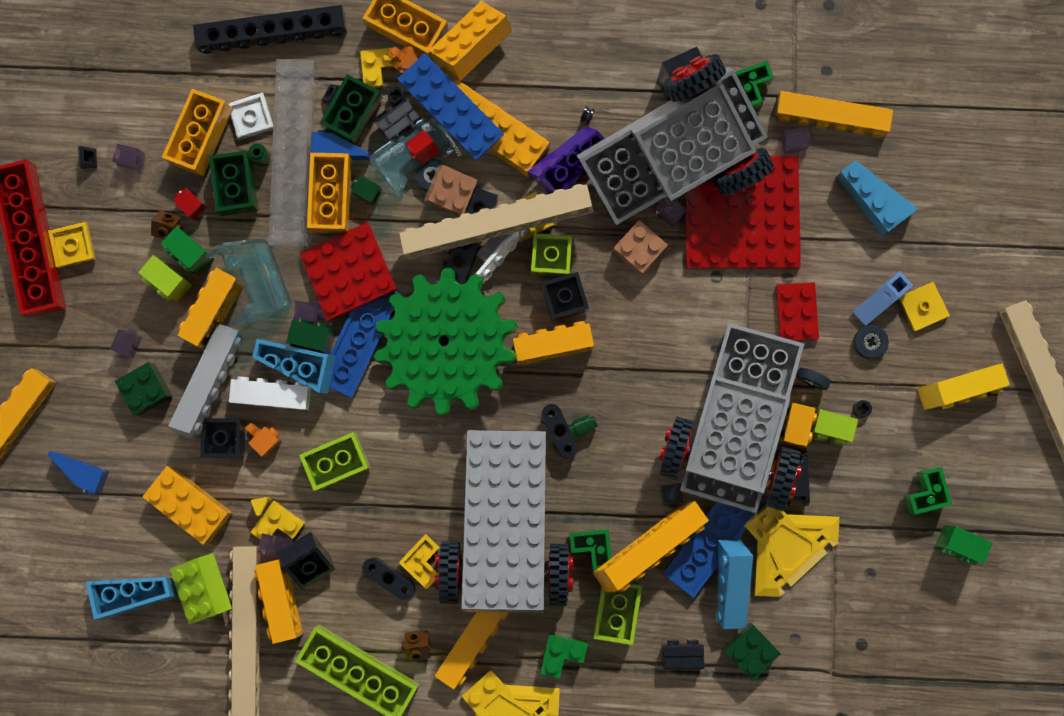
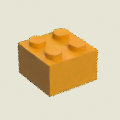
[778,403,817,448]

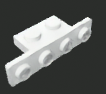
[476,229,529,283]

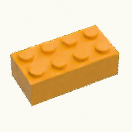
[363,0,448,59]
[429,1,512,81]
[161,89,233,177]
[307,153,352,233]
[178,268,245,349]
[513,321,594,365]
[143,466,233,545]
[254,559,303,644]

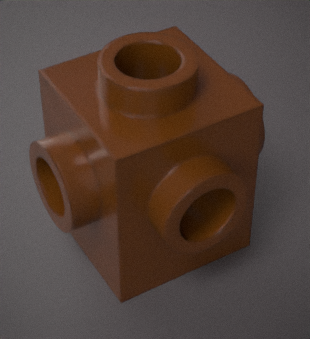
[151,211,183,240]
[401,630,431,661]

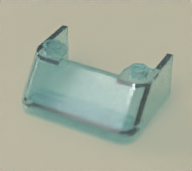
[370,116,462,199]
[206,239,291,326]

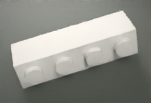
[229,376,311,411]

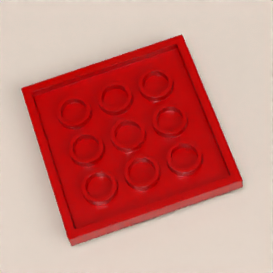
[300,222,398,322]

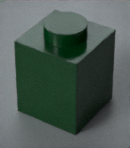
[351,175,382,206]

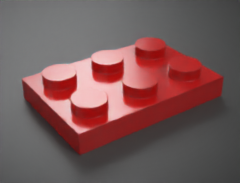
[776,282,819,341]

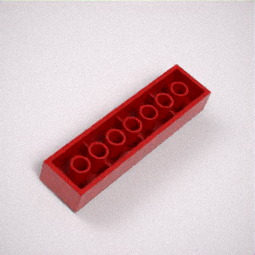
[0,159,66,318]

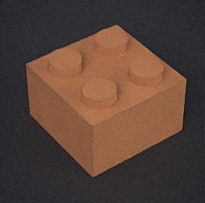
[424,165,477,216]
[613,220,668,277]

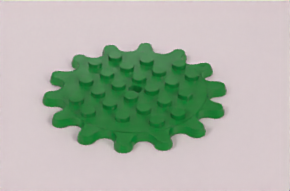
[374,268,518,416]

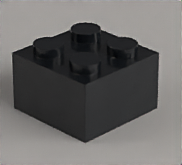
[541,272,589,322]
[200,418,246,458]
[277,532,335,590]

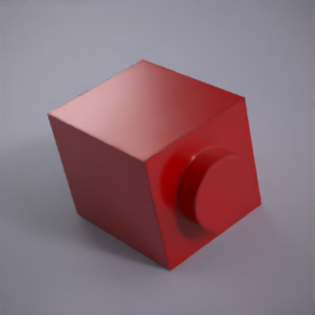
[406,130,440,165]
[173,188,207,221]

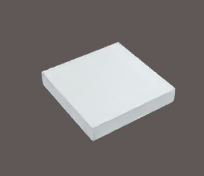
[228,93,275,140]

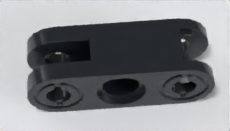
[542,404,578,459]
[787,448,810,506]
[362,557,416,600]

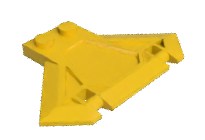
[744,505,840,597]
[462,669,560,716]

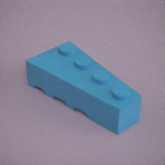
[836,160,918,236]
[252,339,336,394]
[716,539,753,629]
[86,577,177,620]

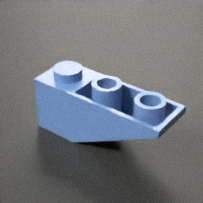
[852,271,913,326]

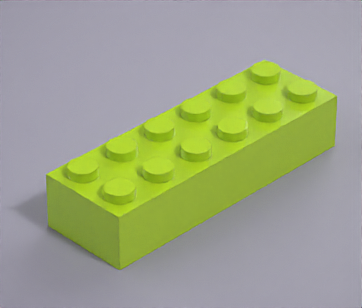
[295,625,419,716]

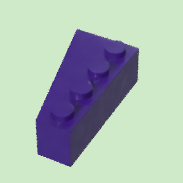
[527,126,605,194]

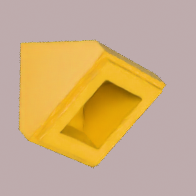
[250,497,272,516]

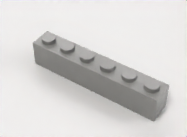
[168,324,243,440]

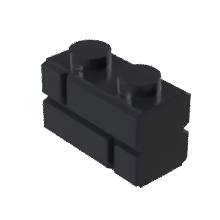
[373,97,419,140]
[663,639,704,669]

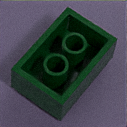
[320,74,383,146]
[209,150,259,216]

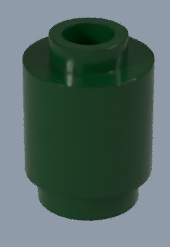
[248,144,271,167]
[568,414,598,439]

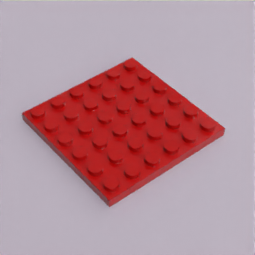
[685,156,801,269]

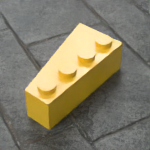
[917,363,1010,410]

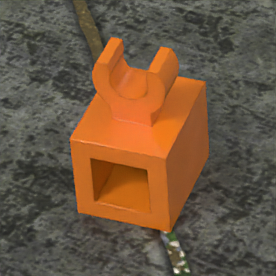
[387,46,424,75]
[245,423,282,457]

